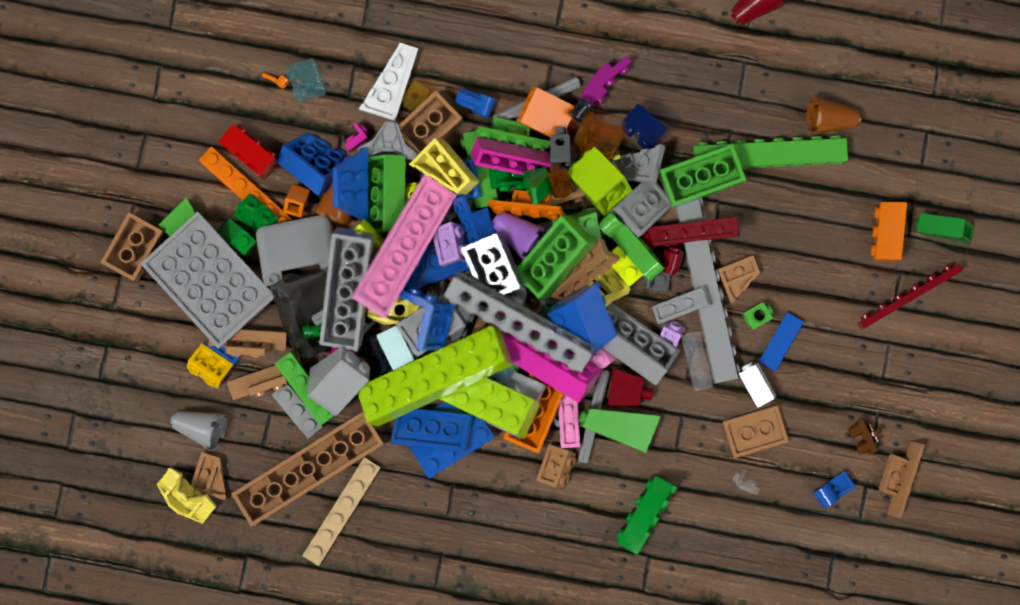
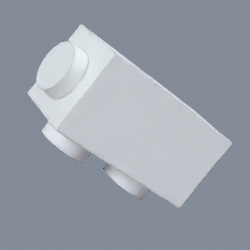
[739,362,777,407]

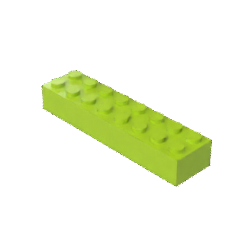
[358,326,513,427]

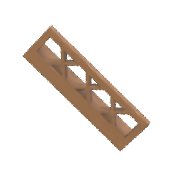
[550,238,620,300]

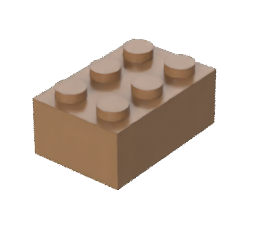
[398,91,463,154]
[100,212,165,283]

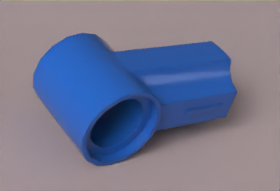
[455,88,496,118]

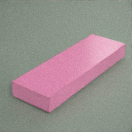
[558,394,580,448]

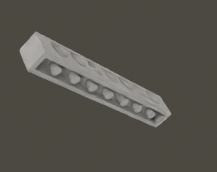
[444,271,595,372]

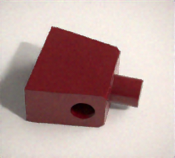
[607,369,653,406]

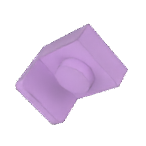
[660,321,686,348]

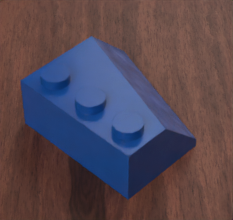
[277,132,349,196]
[547,281,618,355]

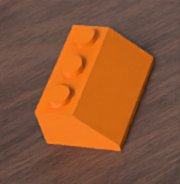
[870,202,907,263]

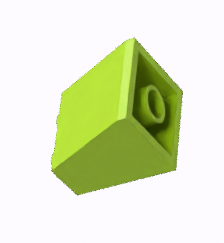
[567,147,632,216]

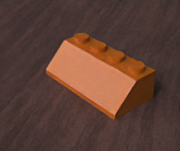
[501,373,563,454]

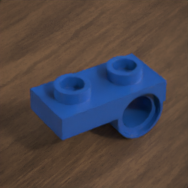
[812,471,855,509]

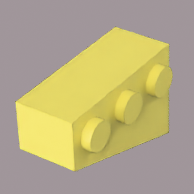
[409,138,480,195]

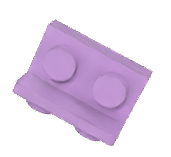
[433,222,466,267]

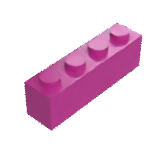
[471,137,551,175]

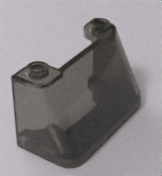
[270,269,331,359]

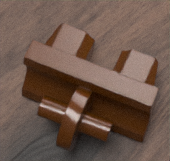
[548,163,573,198]
[848,419,882,455]

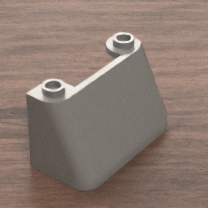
[256,215,334,286]

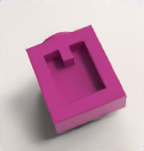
[345,123,369,154]

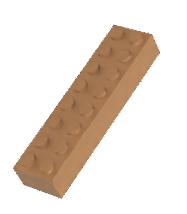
[231,411,385,527]

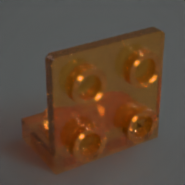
[573,111,625,162]

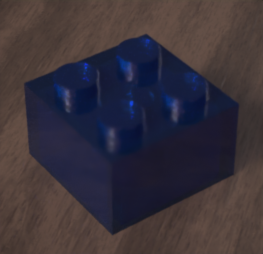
[621,103,667,149]

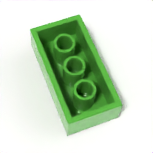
[659,144,746,209]
[368,154,406,235]
[517,215,597,299]

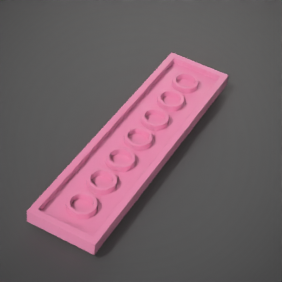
[352,174,457,318]

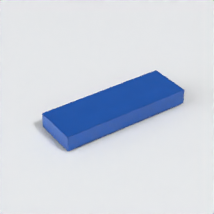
[758,312,804,372]

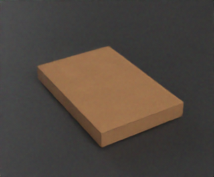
[722,405,789,459]

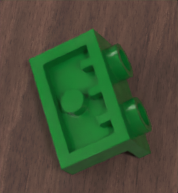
[488,168,525,192]
[233,194,278,234]

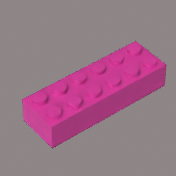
[487,312,602,403]

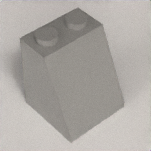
[307,346,370,416]

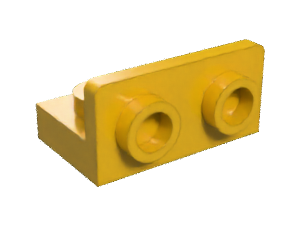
[186,343,233,388]

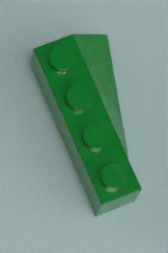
[616,476,677,555]

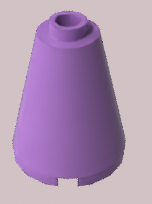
[493,212,548,260]

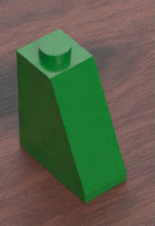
[916,213,974,245]

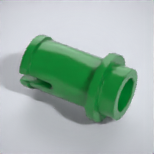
[302,324,321,340]

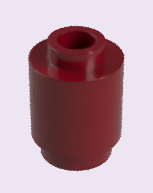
[661,245,684,275]

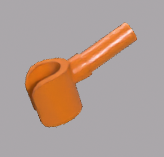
[262,72,289,88]

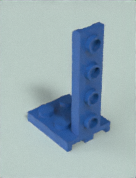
[398,284,456,351]

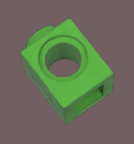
[742,302,773,331]

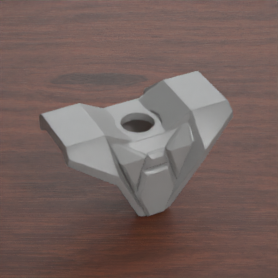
[358,121,419,163]

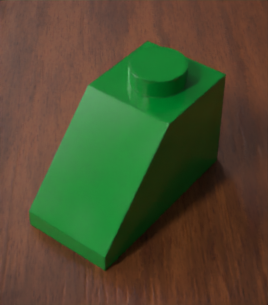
[523,167,551,205]
[217,218,257,258]

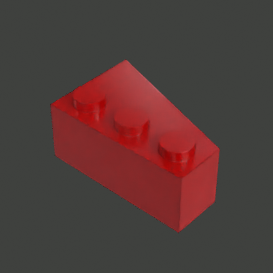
[218,124,278,180]

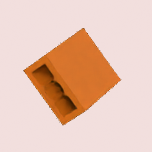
[516,87,575,138]

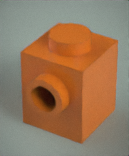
[283,184,310,218]

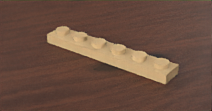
[302,457,381,566]

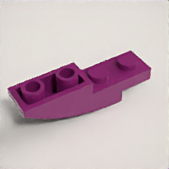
[581,56,632,118]

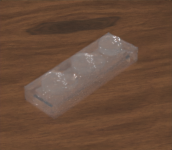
[681,331,713,392]

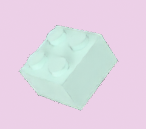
[376,326,417,371]

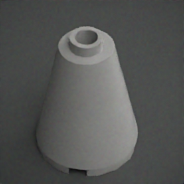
[171,411,227,451]

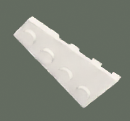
[359,43,419,121]

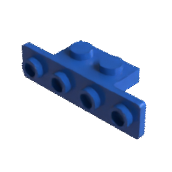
[453,196,497,245]

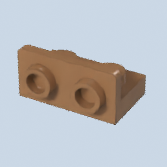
[536,444,576,490]

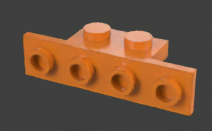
[488,190,566,220]

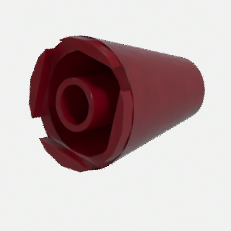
[730,0,785,25]

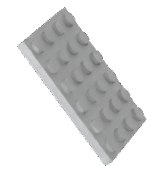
[140,212,276,349]

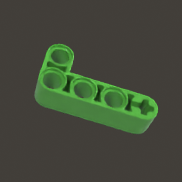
[599,211,665,281]

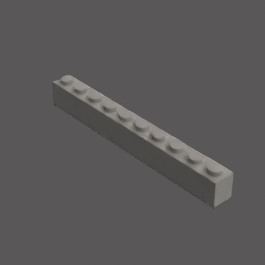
[675,198,740,384]

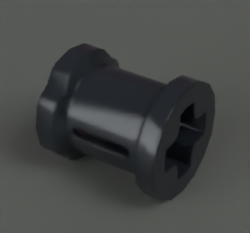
[568,98,593,123]

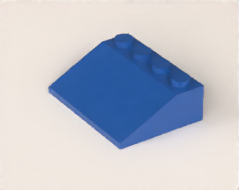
[409,402,494,479]

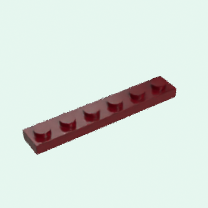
[640,217,740,247]
[857,264,963,330]

